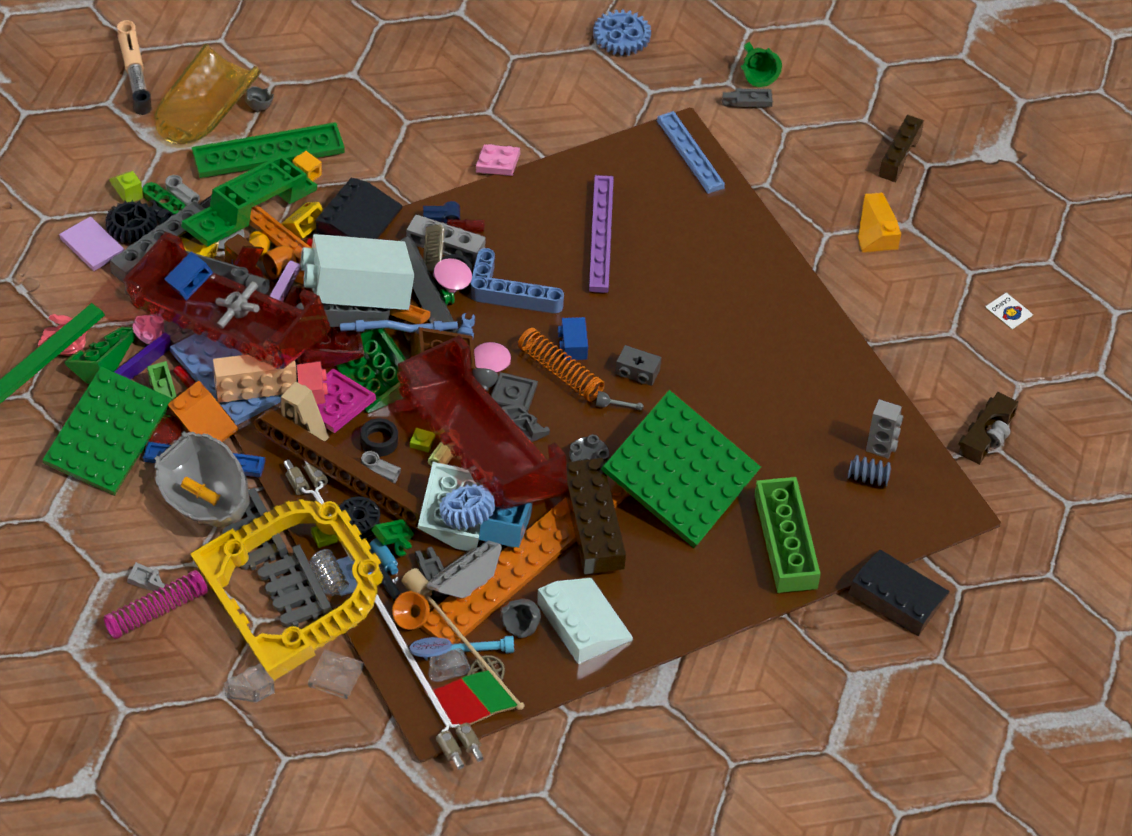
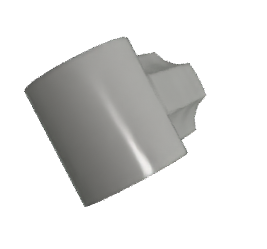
[165,175,200,206]
[361,451,401,484]

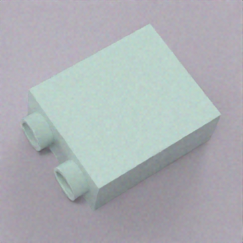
[300,234,414,310]

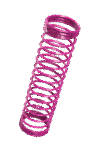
[104,570,208,639]

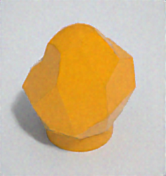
[248,231,270,256]

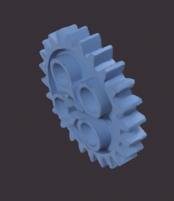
[593,9,651,56]

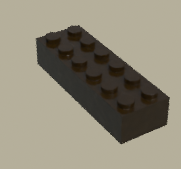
[562,458,626,574]

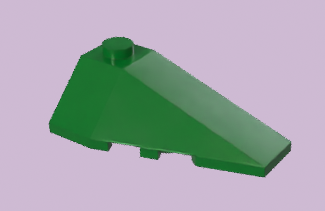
[65,327,136,384]

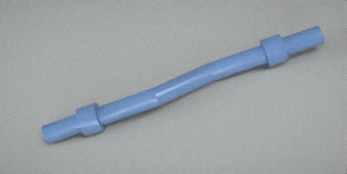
[340,320,458,333]

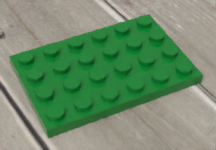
[43,367,172,496]

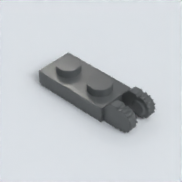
[415,547,446,598]

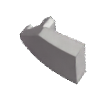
[127,562,165,592]

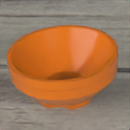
[392,591,430,630]

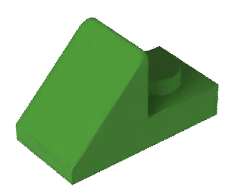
[147,361,177,401]

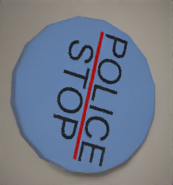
[410,637,452,660]

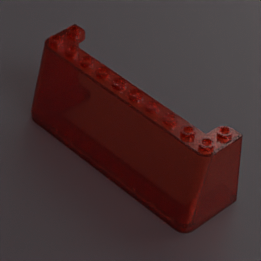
[123,231,331,369]
[397,335,568,510]

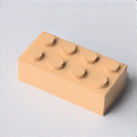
[213,349,297,403]

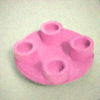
[433,259,472,293]
[133,314,165,344]
[474,342,511,372]

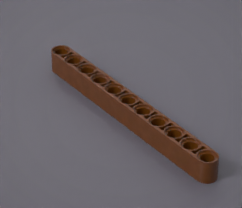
[254,410,431,536]

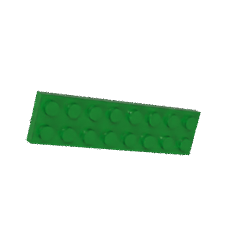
[192,122,345,178]

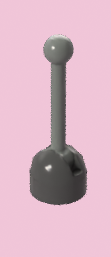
[595,391,644,411]

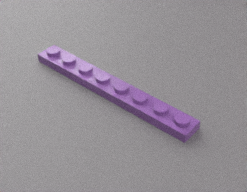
[589,175,613,293]

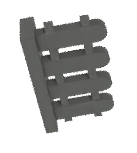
[223,487,290,570]
[258,545,331,627]

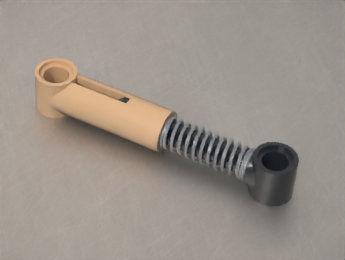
[117,21,152,115]

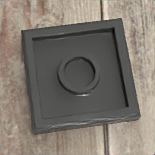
[489,372,538,413]

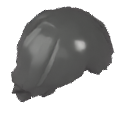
[500,599,541,638]

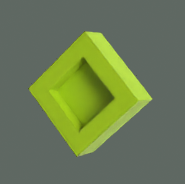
[410,428,435,453]
[311,526,338,548]

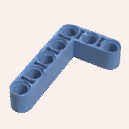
[470,248,564,313]

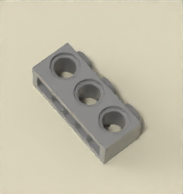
[866,399,903,459]

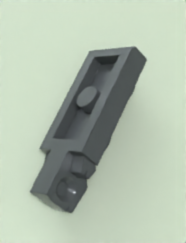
[722,89,773,107]

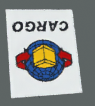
[986,293,1033,329]

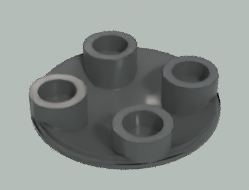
[569,434,609,464]

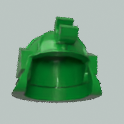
[740,41,782,87]

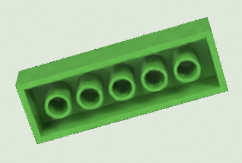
[755,477,820,593]

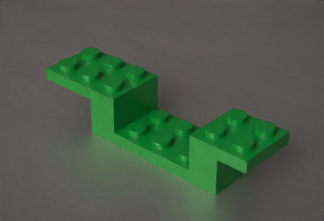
[181,155,318,247]

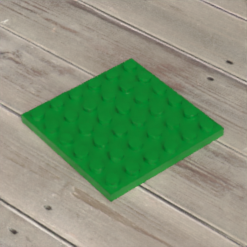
[601,390,761,548]

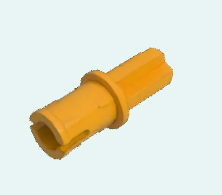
[181,477,221,506]

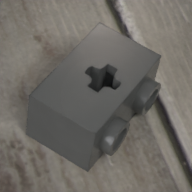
[616,345,661,386]

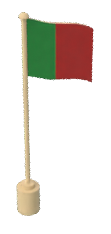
[402,568,524,725]

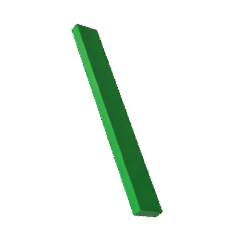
[0,303,105,404]

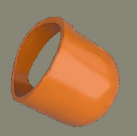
[262,245,296,280]

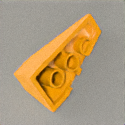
[858,193,901,252]

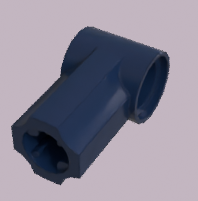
[423,201,460,226]

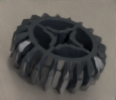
[105,199,157,245]

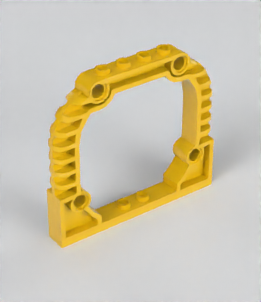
[191,499,383,682]

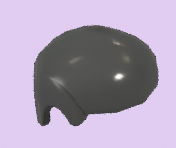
[245,86,274,111]

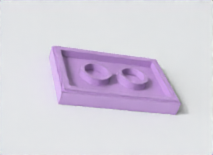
[59,216,124,271]

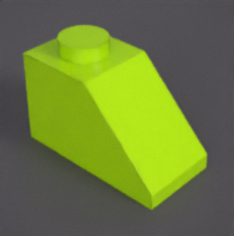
[109,171,143,202]

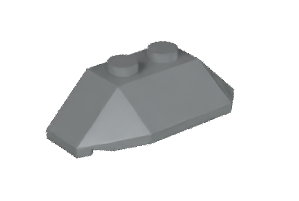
[427,541,502,598]

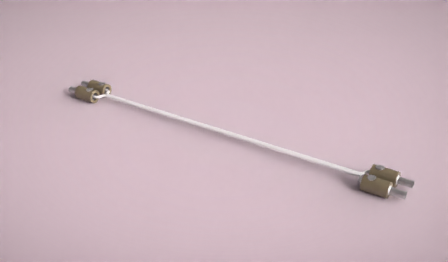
[284,460,484,769]

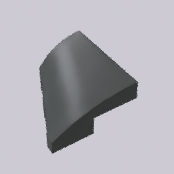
[499,404,550,447]

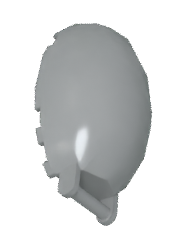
[154,431,250,528]

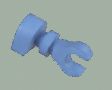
[457,313,475,338]

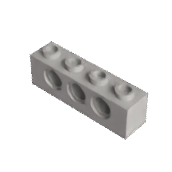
[407,215,486,265]

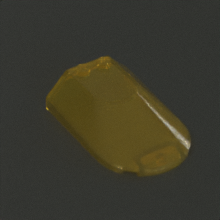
[155,44,261,144]

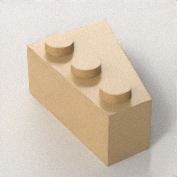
[281,382,329,441]

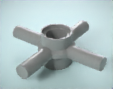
[216,281,259,329]

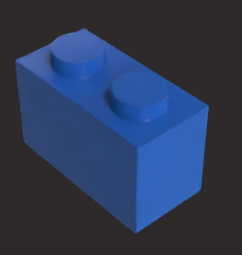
[165,251,213,300]
[558,317,588,360]

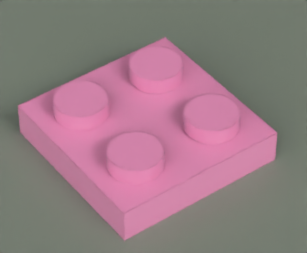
[476,144,520,176]

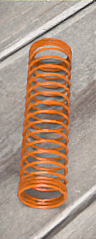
[518,328,604,402]

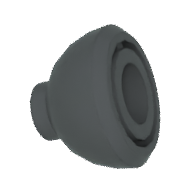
[471,368,498,392]

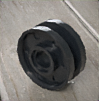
[339,497,380,540]

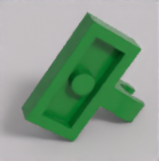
[371,519,414,557]

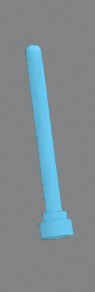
[446,636,514,653]

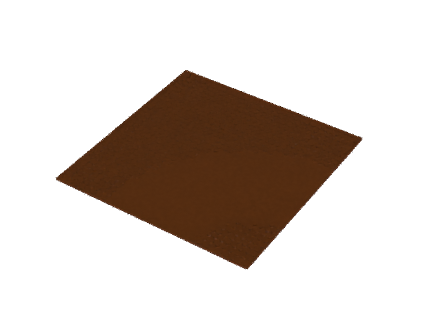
[162,108,1001,762]

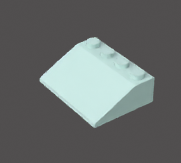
[418,462,493,551]
[537,578,633,664]

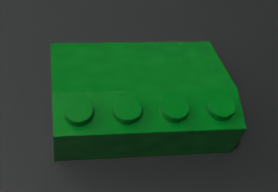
[331,328,423,413]

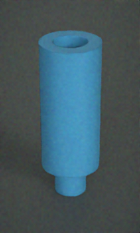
[369,538,399,575]

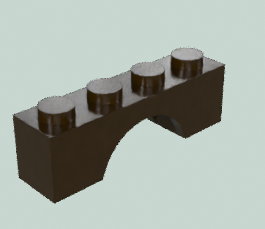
[879,115,924,183]
[958,392,1019,465]

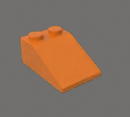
[167,381,239,442]

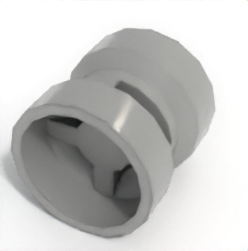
[986,421,1011,448]

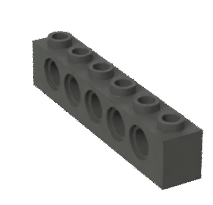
[110,201,205,284]

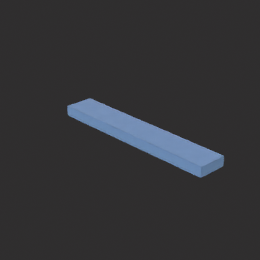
[657,111,725,193]

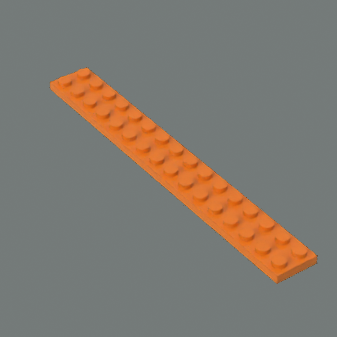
[420,464,630,644]

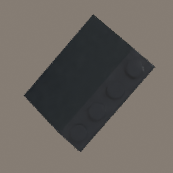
[315,177,403,239]
[848,549,950,636]

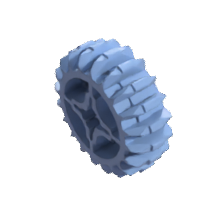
[439,484,495,530]

